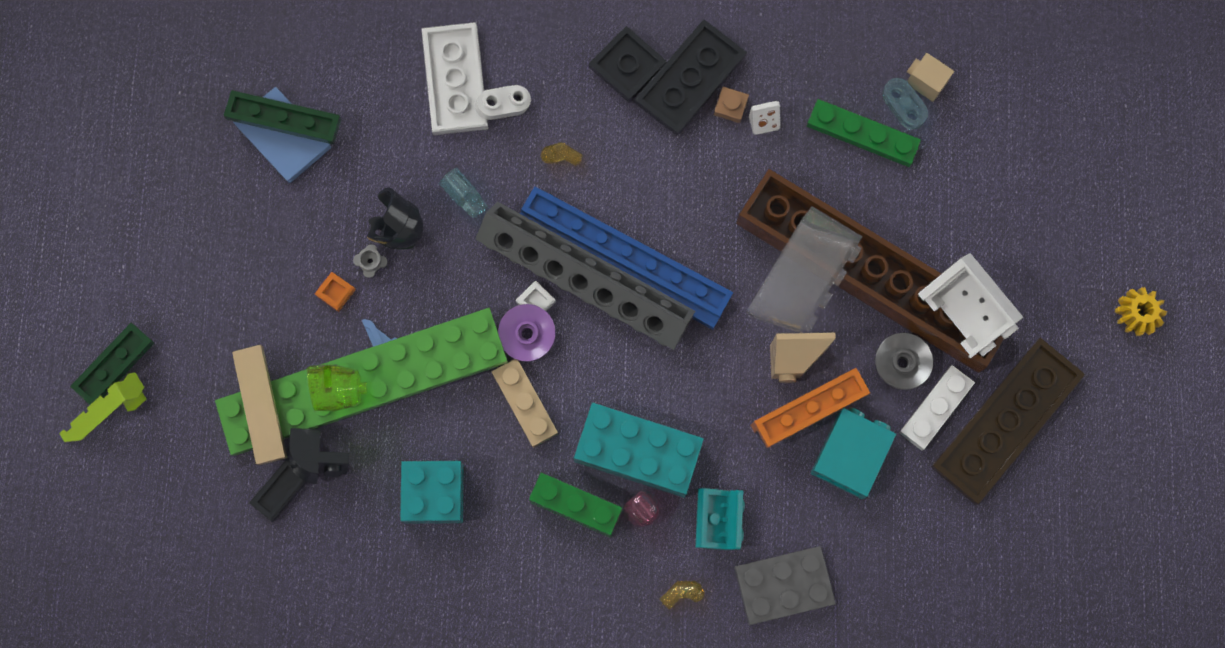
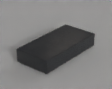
[249,457,307,522]

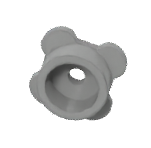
[353,244,387,278]

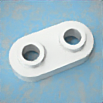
[475,85,531,120]

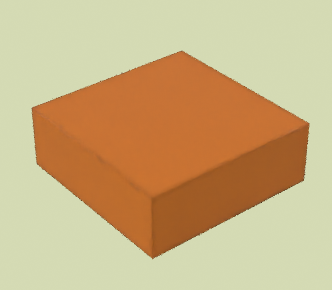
[315,272,356,312]

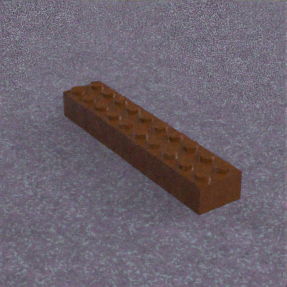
[736,169,1004,373]

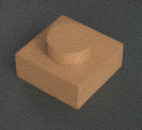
[714,87,749,123]

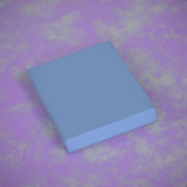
[233,87,331,184]

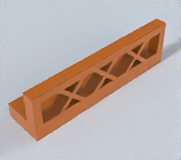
[750,368,870,448]

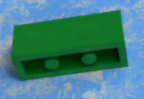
[529,473,622,538]

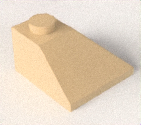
[770,333,836,383]

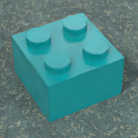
[400,461,464,524]

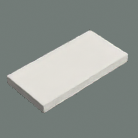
[422,22,488,135]

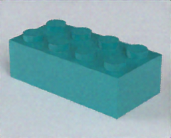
[574,403,704,498]

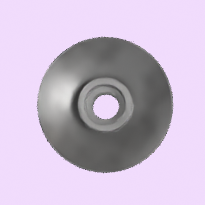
[875,333,933,390]

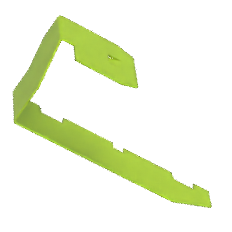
[59,373,147,442]

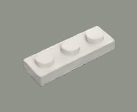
[899,365,975,451]

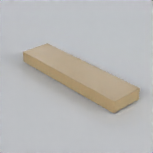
[232,345,287,465]

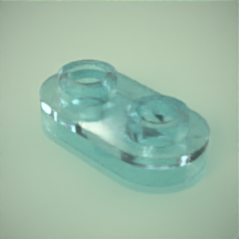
[882,78,928,130]

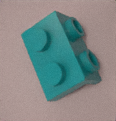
[695,488,745,550]

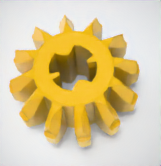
[1115,287,1167,336]

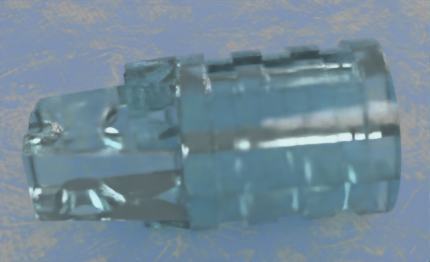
[439,168,488,218]

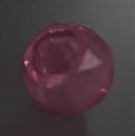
[623,490,660,527]

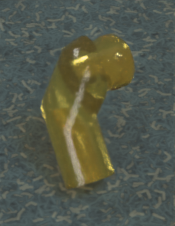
[541,142,583,167]
[659,581,705,610]

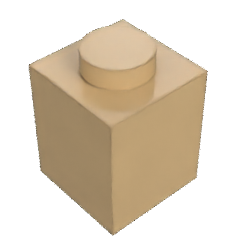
[906,53,954,102]

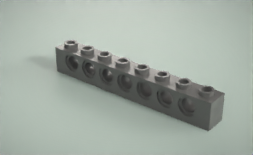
[475,201,696,350]

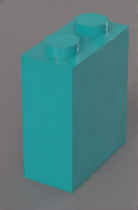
[810,407,896,499]

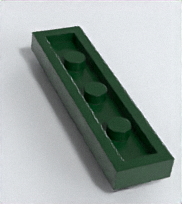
[224,90,341,145]

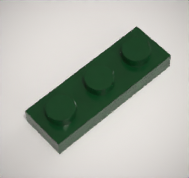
[70,323,154,405]

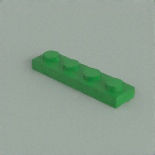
[806,99,921,167]

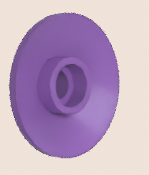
[498,304,555,362]

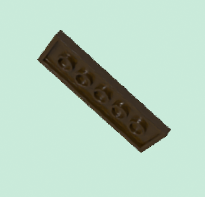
[931,337,1085,505]

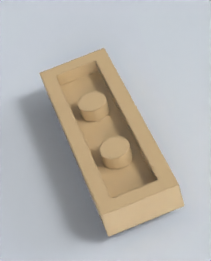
[491,359,558,448]

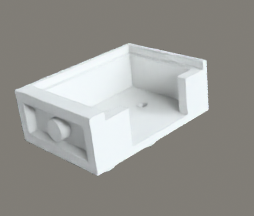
[918,253,1023,358]

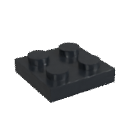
[589,26,667,103]

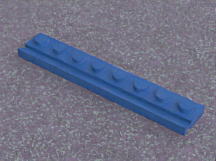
[519,186,733,330]

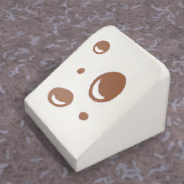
[749,101,780,135]

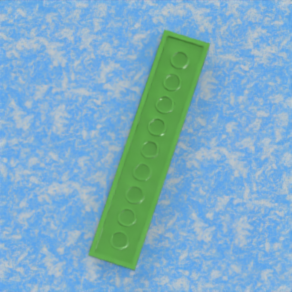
[215,308,508,456]

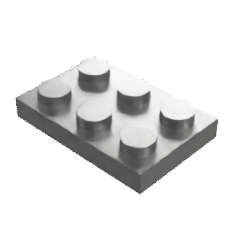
[734,546,836,625]

